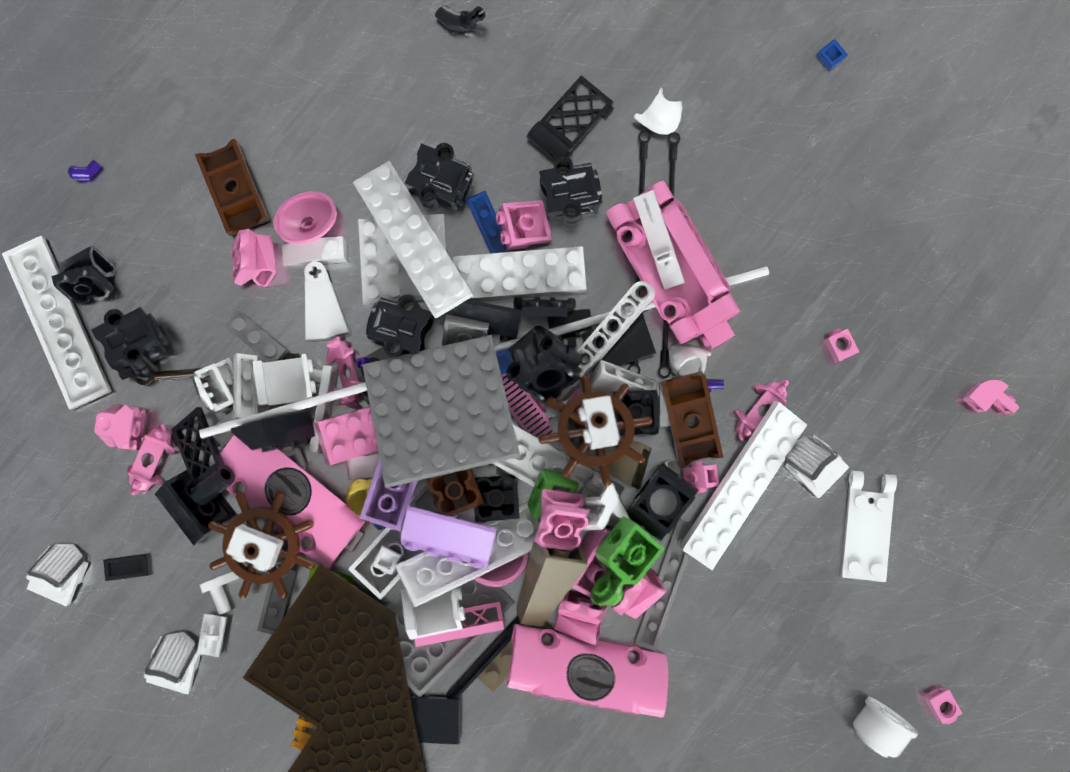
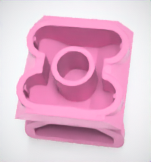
[232,229,276,287]
[94,404,147,450]
[534,489,589,551]
[611,569,667,619]
[554,591,608,645]

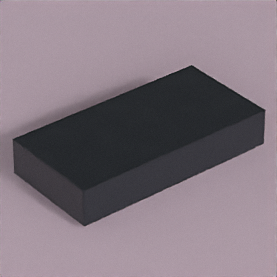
[103,553,151,581]

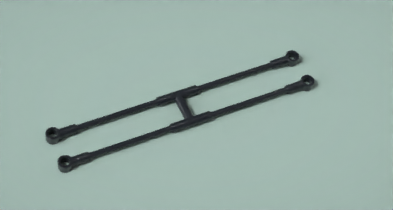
[627,131,681,379]

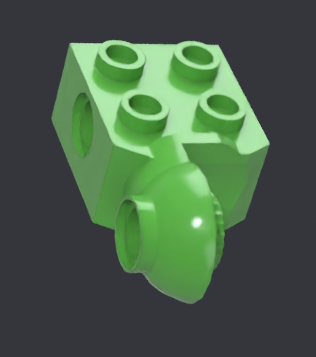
[591,516,665,606]

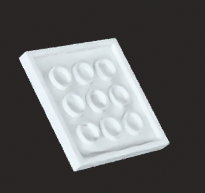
[358,214,446,305]

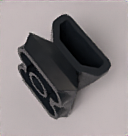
[51,246,116,303]
[613,390,659,435]
[474,475,520,522]

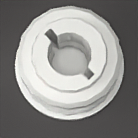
[853,696,918,758]

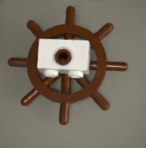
[538,375,653,486]
[208,491,315,599]

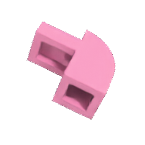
[962,380,1019,415]

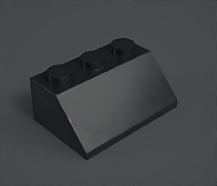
[454,299,522,342]
[231,411,315,453]
[155,466,236,546]

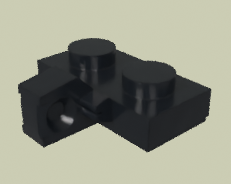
[547,309,592,349]

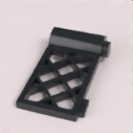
[526,75,614,161]
[171,407,235,505]

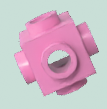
[683,461,719,493]

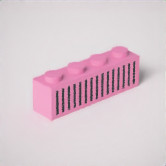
[501,374,553,438]

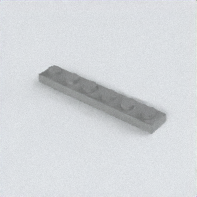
[634,519,693,651]

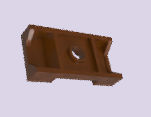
[195,138,270,236]
[659,371,723,468]

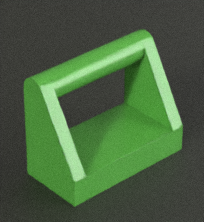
[527,468,579,518]

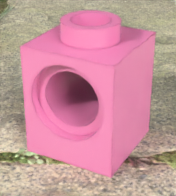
[698,321,735,350]
[824,328,859,363]
[923,686,962,724]

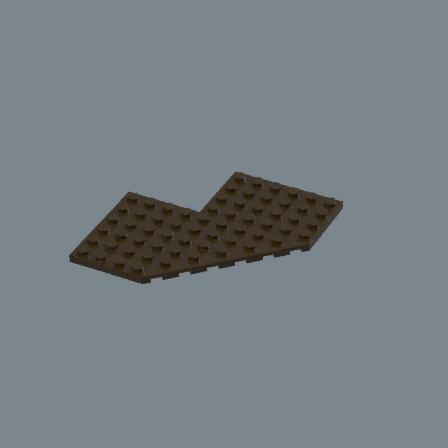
[243,564,424,772]

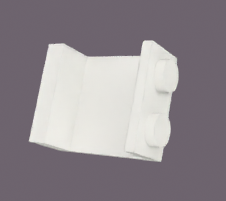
[252,354,317,407]
[401,586,465,640]

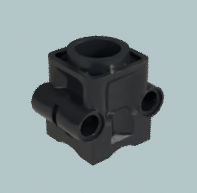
[405,143,474,212]
[539,157,603,227]
[366,294,435,358]
[91,307,169,380]
[506,326,582,405]
[627,463,699,541]

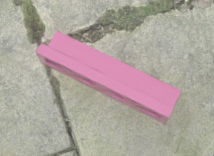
[415,601,505,647]

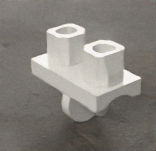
[197,613,227,657]

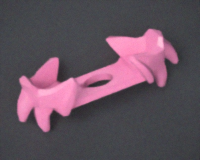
[326,335,364,409]
[735,380,789,441]
[127,424,176,495]

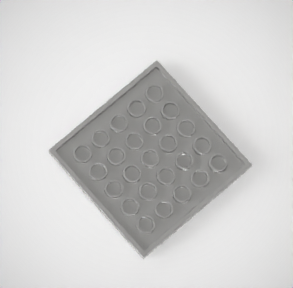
[362,335,520,488]

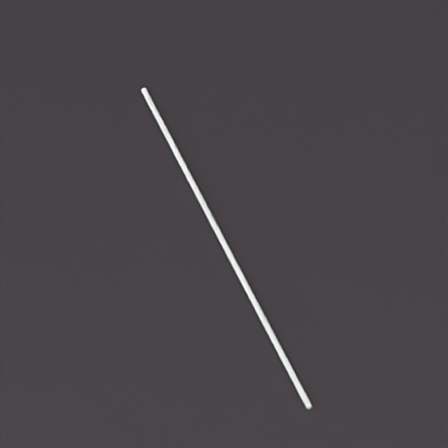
[199,266,769,438]

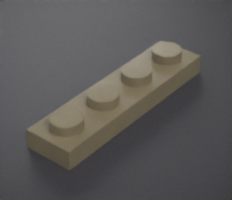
[477,620,553,692]

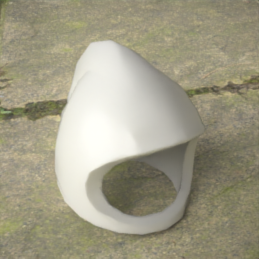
[634,88,682,135]
[669,344,711,377]

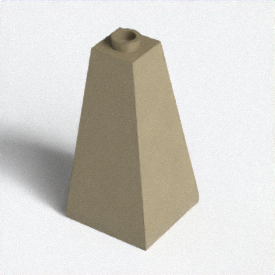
[573,423,652,490]
[516,532,588,627]

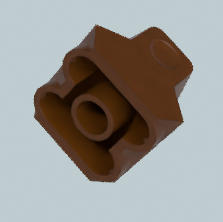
[426,468,484,517]

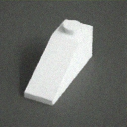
[282,236,348,266]
[589,360,660,397]

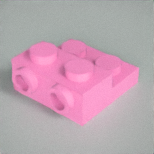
[496,200,552,250]

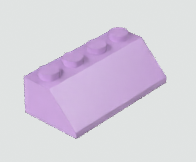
[360,459,417,532]
[401,506,496,568]

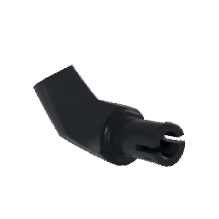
[435,4,485,31]

